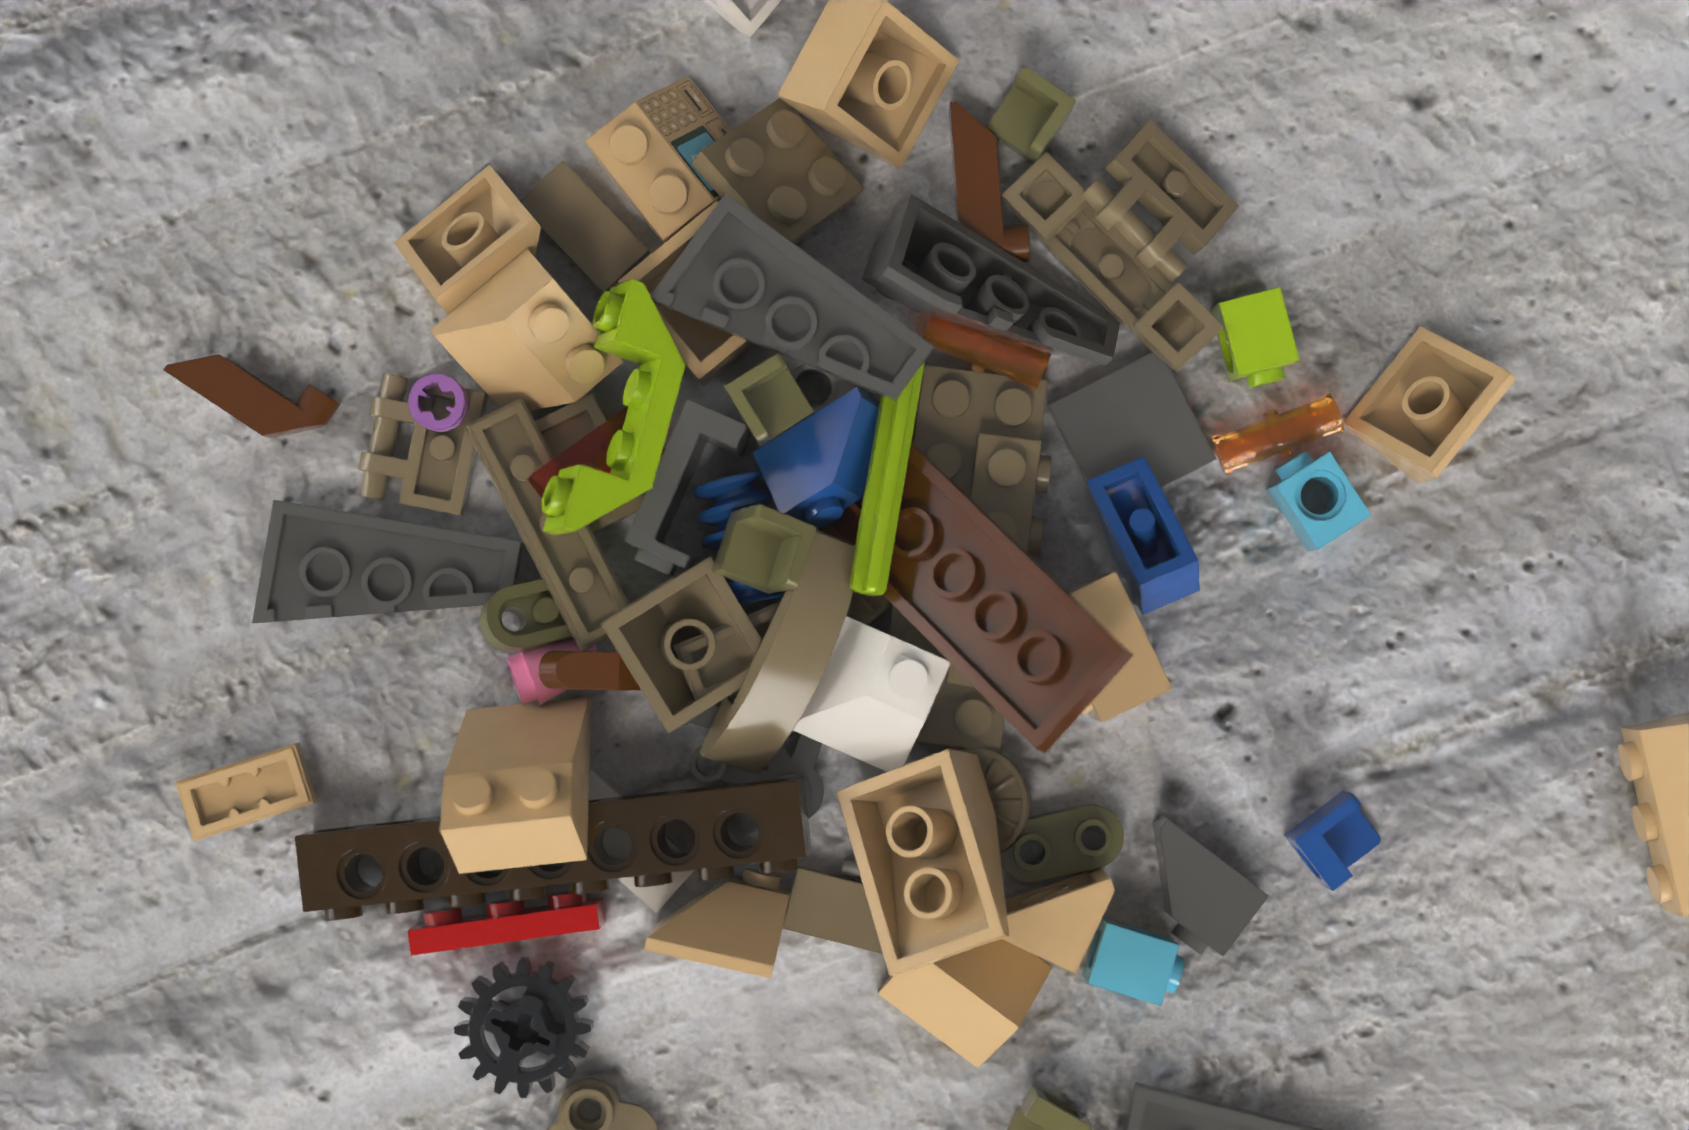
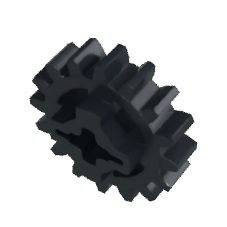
[454,957,594,1098]

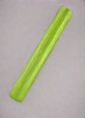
[849,362,925,596]

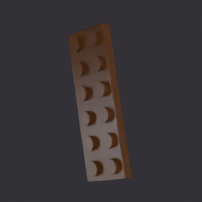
[818,441,1133,753]

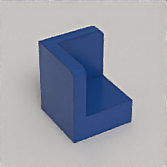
[1284,790,1381,891]

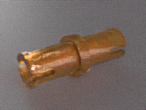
[923,316,1052,391]
[1212,393,1344,475]

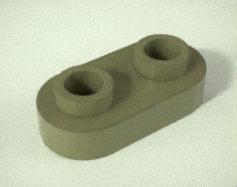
[480,579,574,652]
[1000,804,1124,883]

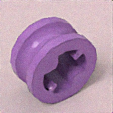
[408,373,469,432]

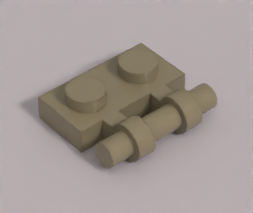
[1081,120,1239,282]
[358,373,488,516]

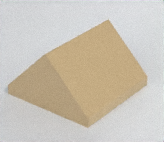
[1343,326,1516,483]
[1002,868,1115,974]
[878,939,1052,1068]

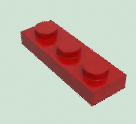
[407,890,606,956]

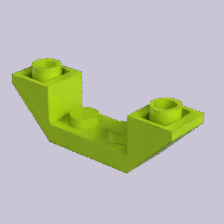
[541,279,686,535]

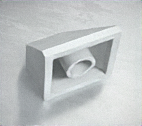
[793,616,950,772]

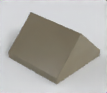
[601,556,762,733]

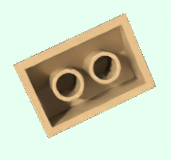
[1618,712,1689,917]

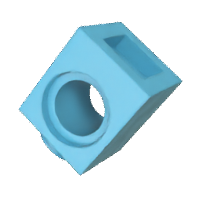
[1267,450,1371,551]
[1083,916,1185,1006]

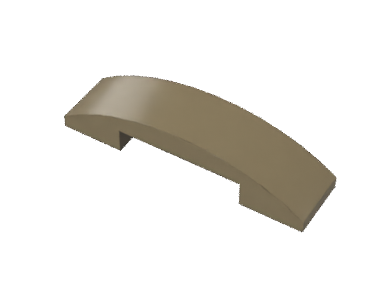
[1001,152,1223,372]
[699,530,855,775]

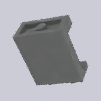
[624,399,751,576]

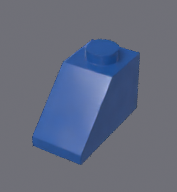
[753,387,880,528]
[1087,456,1200,615]

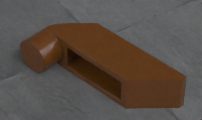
[949,102,1030,262]
[163,354,341,438]
[538,651,641,691]

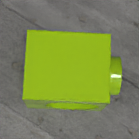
[1210,287,1300,388]

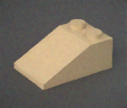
[440,696,591,874]
[836,749,1009,976]

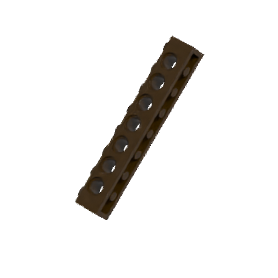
[295,776,812,921]

